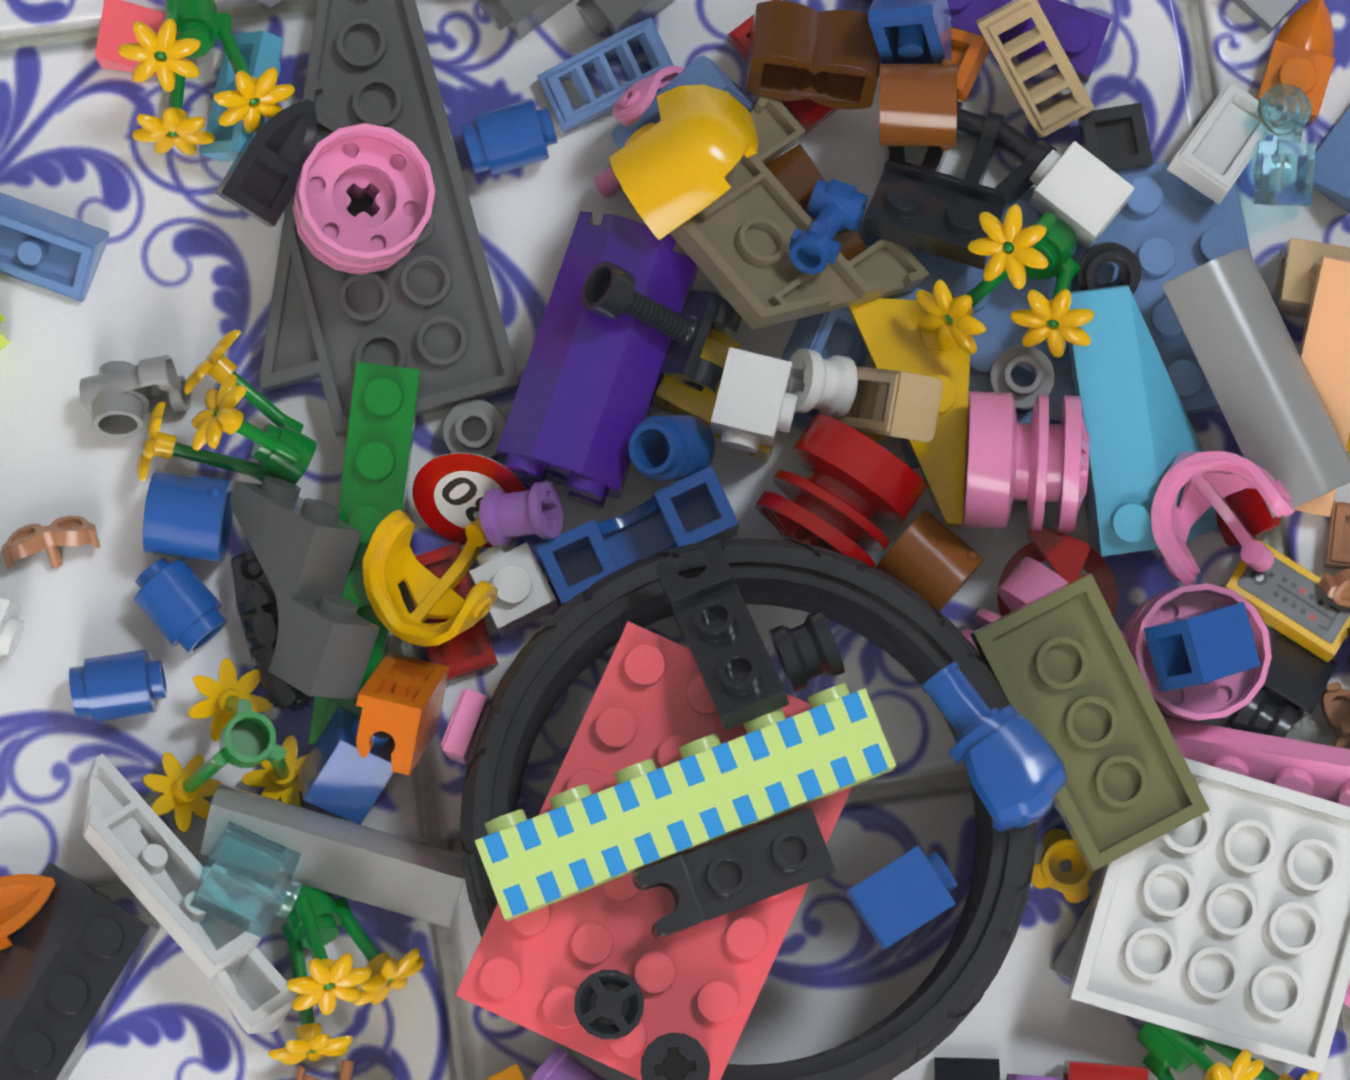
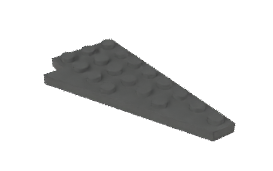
[259,0,520,437]

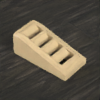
[976,0,1094,138]
[836,366,943,442]

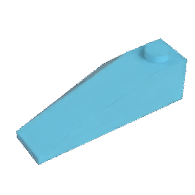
[1068,285,1217,557]

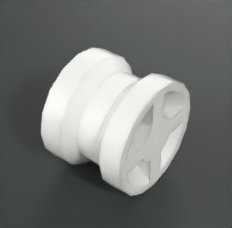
[786,348,858,419]

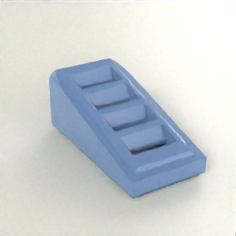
[537,17,674,134]

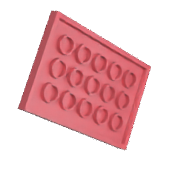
[455,621,853,1080]

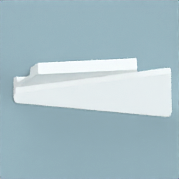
[83,753,298,1034]

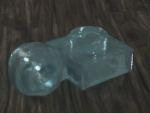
[1253,84,1316,206]

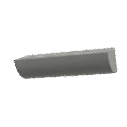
[1162,247,1350,518]
[200,783,465,928]

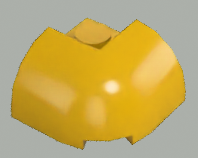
[609,84,759,240]

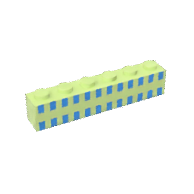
[475,683,897,921]

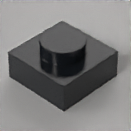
[1077,102,1153,172]

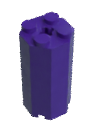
[496,211,699,509]

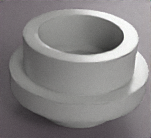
[990,345,1055,410]
[443,399,506,459]

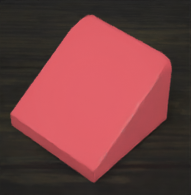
[95,0,165,76]

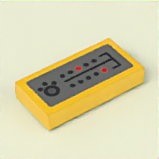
[1224,537,1350,663]

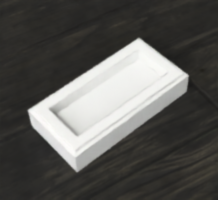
[1166,81,1281,205]

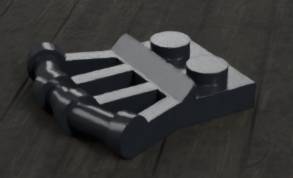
[862,101,1057,270]

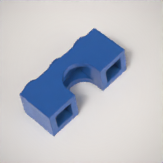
[535,466,739,607]

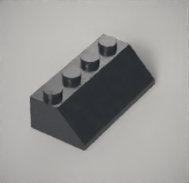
[0,862,160,1080]

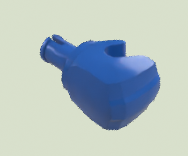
[921,661,1067,832]

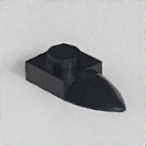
[215,99,317,227]

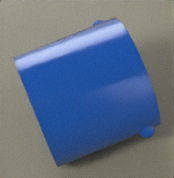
[143,471,234,562]

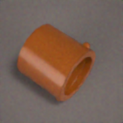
[879,58,957,151]
[875,509,985,612]

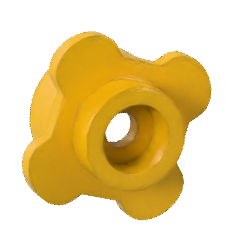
[1031,829,1093,903]

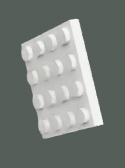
[1067,758,1350,1074]

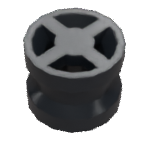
[769,610,845,693]
[1225,687,1299,738]
[574,970,644,1039]
[640,1033,710,1080]

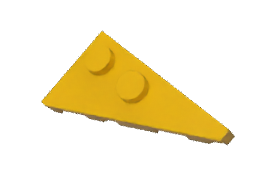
[848,298,972,528]

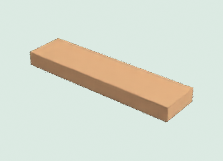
[1294,254,1350,517]

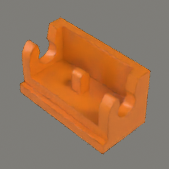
[356,652,450,775]

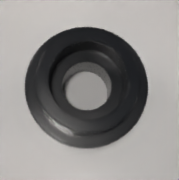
[1076,242,1141,295]

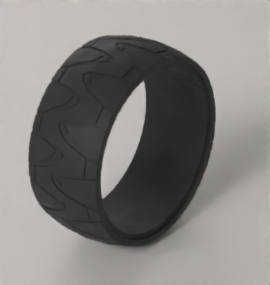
[460,538,1037,1080]

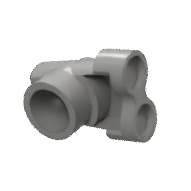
[79,355,191,438]

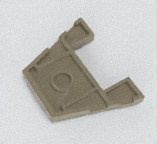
[670,97,930,330]

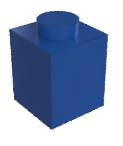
[1144,602,1261,692]
[302,707,395,825]
[845,845,958,950]

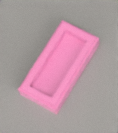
[440,688,490,766]

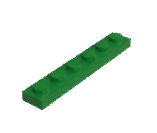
[309,362,422,744]

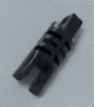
[231,550,313,711]

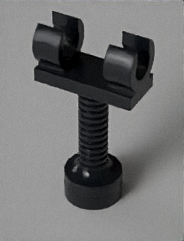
[581,261,742,393]

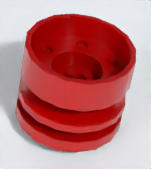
[755,414,927,568]

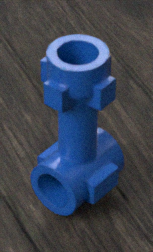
[788,179,868,274]

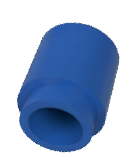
[461,98,558,175]
[628,415,715,481]
[133,557,228,654]
[69,649,167,722]

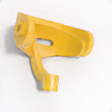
[362,509,498,647]

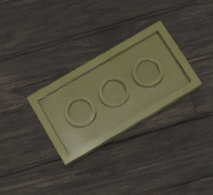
[970,573,1210,871]

